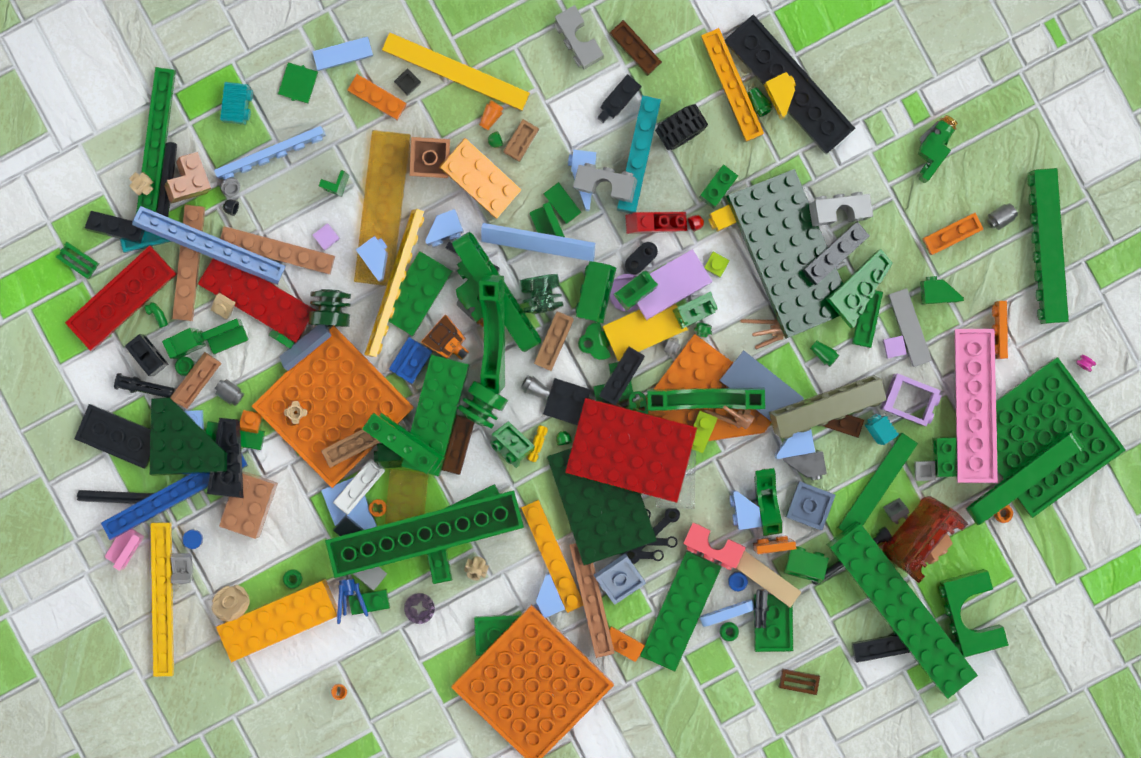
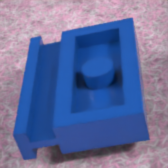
[389,337,433,384]

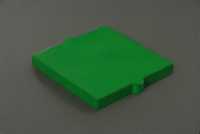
[278,62,318,104]

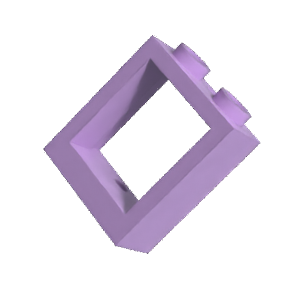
[880,373,941,426]

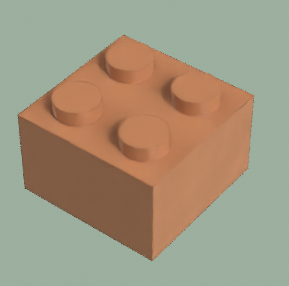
[409,137,450,178]

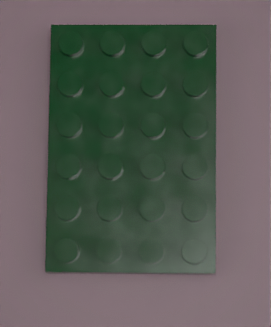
[547,448,657,566]

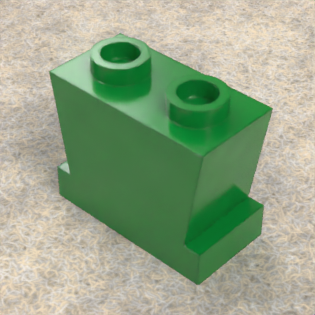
[162,328,206,359]

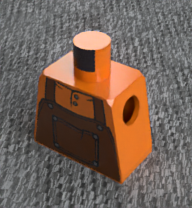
[421,315,469,360]

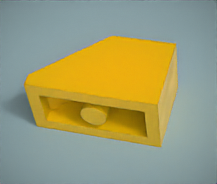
[764,72,796,120]

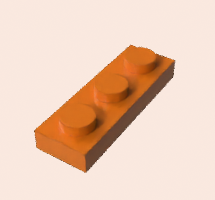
[348,74,407,121]
[922,213,984,255]
[992,301,1008,359]

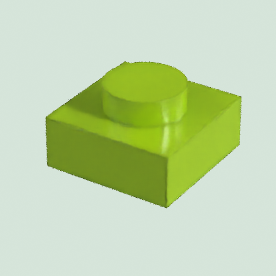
[704,251,730,277]

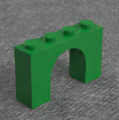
[938,569,1009,658]

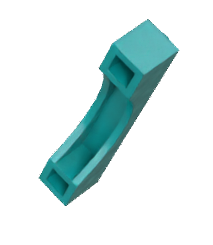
[617,95,661,214]

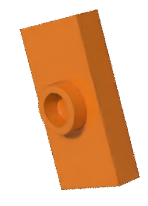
[609,626,645,662]

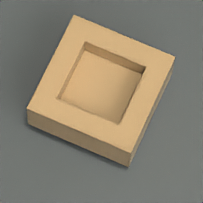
[211,293,236,320]

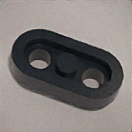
[625,242,658,275]

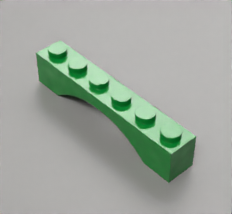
[479,275,505,394]
[647,387,765,411]

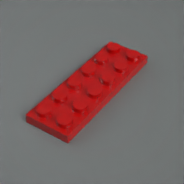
[65,246,177,351]
[198,258,317,342]

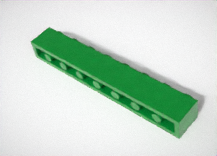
[1027,168,1069,324]

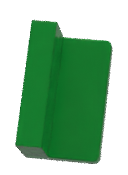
[318,170,350,197]
[530,202,565,237]
[201,318,249,354]

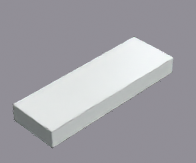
[333,459,385,515]

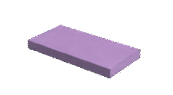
[637,249,712,320]

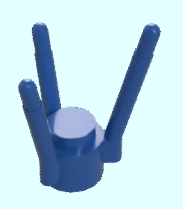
[337,579,368,624]

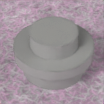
[221,177,240,196]
[664,338,681,357]

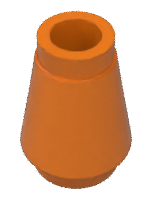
[479,100,504,130]

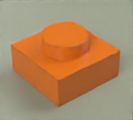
[240,410,262,434]

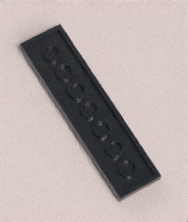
[725,14,856,155]

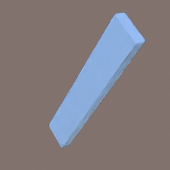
[481,223,595,261]

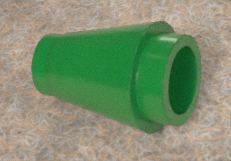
[747,87,773,117]
[810,340,840,367]

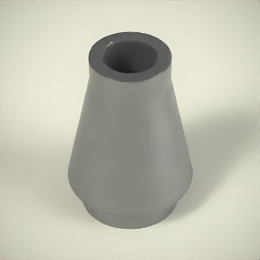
[521,375,551,399]

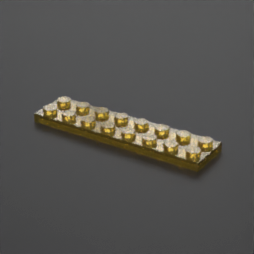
[354,130,411,286]

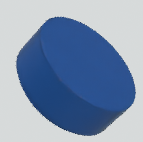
[183,529,203,549]
[728,572,748,592]

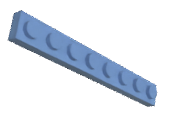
[132,206,285,285]

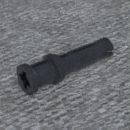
[114,373,175,398]

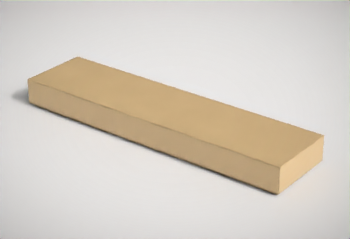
[737,551,801,608]

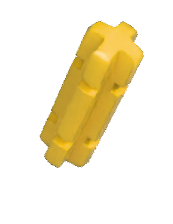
[527,425,548,462]

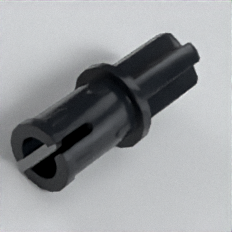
[753,589,769,628]

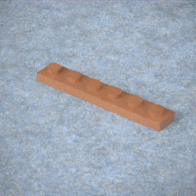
[172,205,205,321]
[220,226,335,275]
[570,543,615,658]

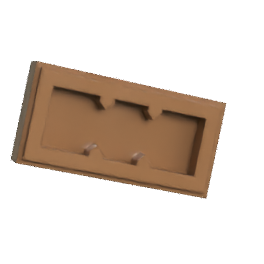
[503,119,539,162]

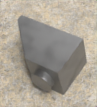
[783,451,827,480]

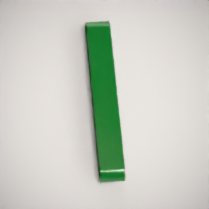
[452,232,541,352]
[966,430,1084,525]

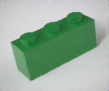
[575,261,617,323]

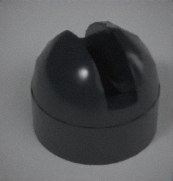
[223,200,239,216]

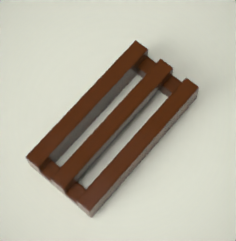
[779,668,821,695]

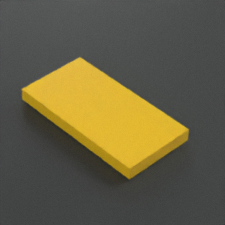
[602,304,688,361]

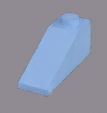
[568,150,596,212]

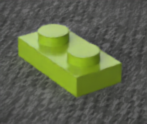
[692,411,718,453]

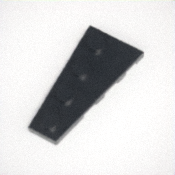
[207,418,244,499]

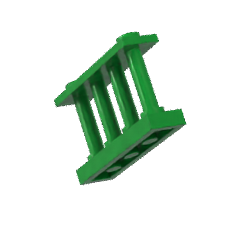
[362,413,445,474]

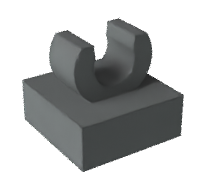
[883,498,910,524]

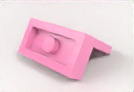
[105,529,144,571]

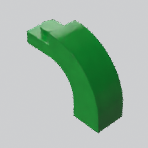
[754,468,783,536]

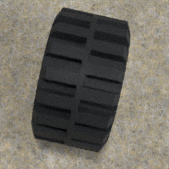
[655,104,708,150]

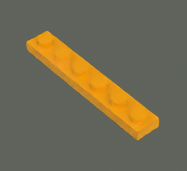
[701,28,764,142]
[521,500,584,613]

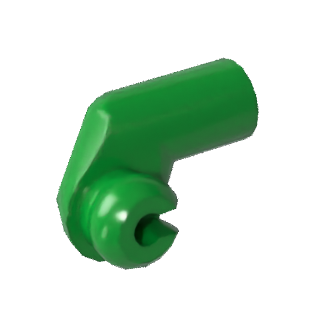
[144,302,168,328]

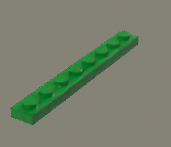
[136,67,176,214]

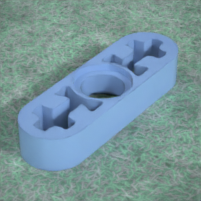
[700,599,755,627]

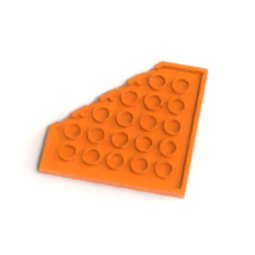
[637,334,771,441]

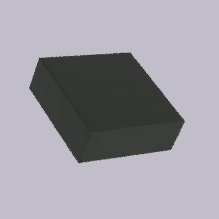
[394,68,421,96]

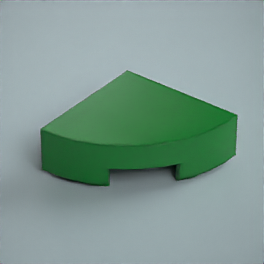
[269,330,294,349]

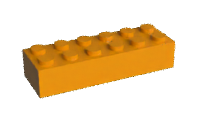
[216,578,338,662]

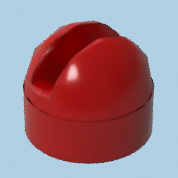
[688,215,704,232]

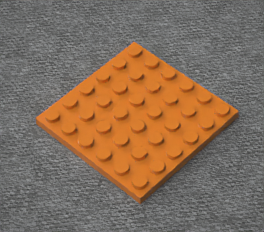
[252,325,415,488]
[451,604,614,758]

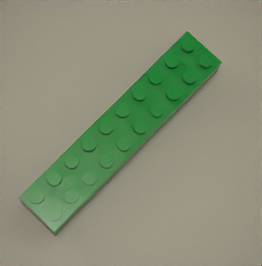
[325,490,524,578]
[826,521,978,699]

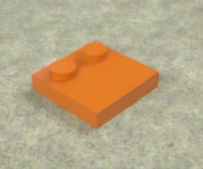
[753,535,796,554]

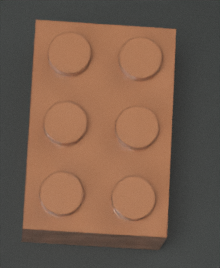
[219,471,278,539]

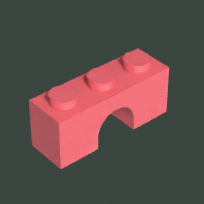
[683,523,746,570]

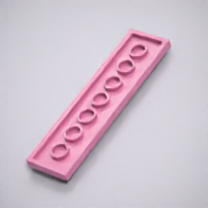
[954,329,998,483]

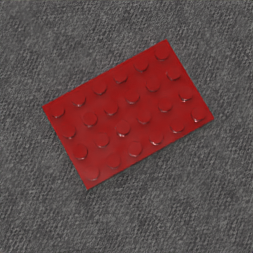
[565,398,698,503]

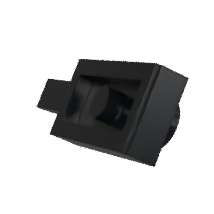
[597,74,642,123]

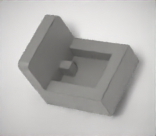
[171,553,194,584]

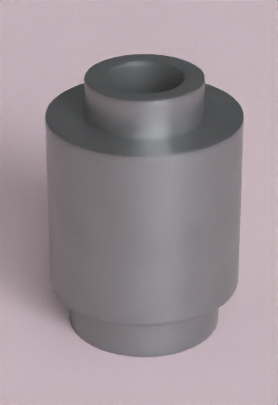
[987,203,1018,230]
[215,379,244,406]

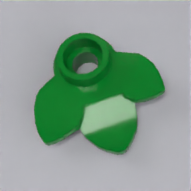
[578,322,611,360]

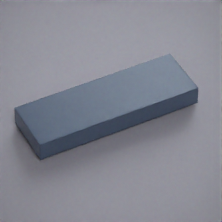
[279,325,332,371]

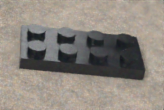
[74,404,151,469]

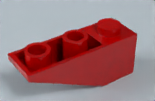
[625,212,688,234]

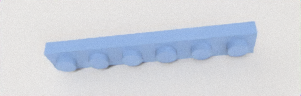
[214,126,326,180]

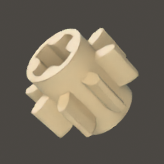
[129,172,153,196]
[464,556,489,581]

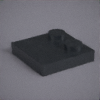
[543,378,591,425]

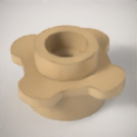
[284,401,307,424]

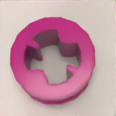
[1076,354,1096,372]

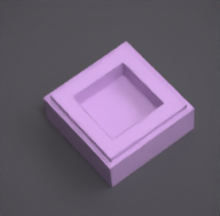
[313,223,340,250]
[883,335,907,358]

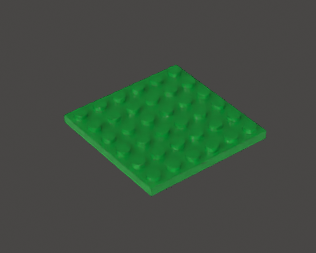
[996,357,1126,518]

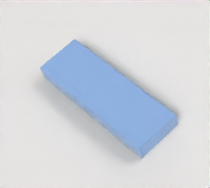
[312,37,373,71]

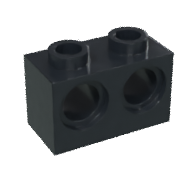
[125,334,169,376]

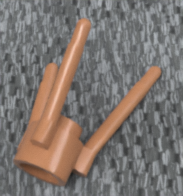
[740,319,784,349]
[704,406,754,429]

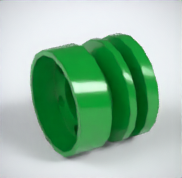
[457,380,508,429]

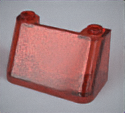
[882,496,968,583]

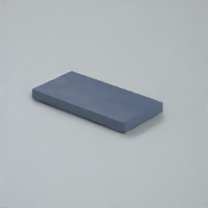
[719,350,804,421]

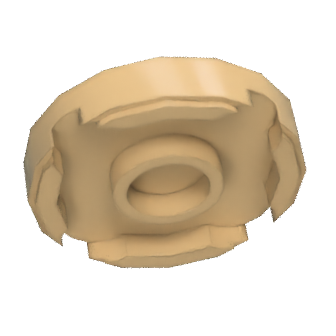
[211,585,250,621]

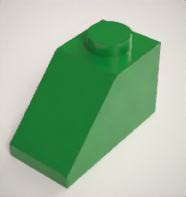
[920,276,964,304]

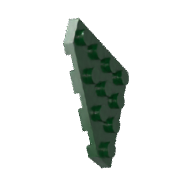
[149,398,227,476]

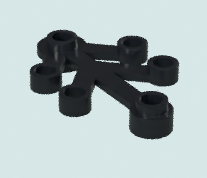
[622,507,680,564]

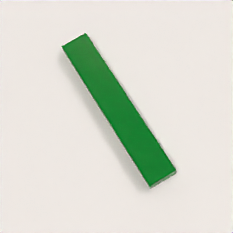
[837,433,918,531]

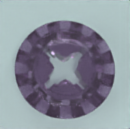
[404,593,435,624]

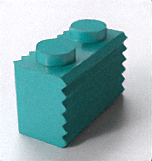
[220,82,253,125]
[865,414,899,445]

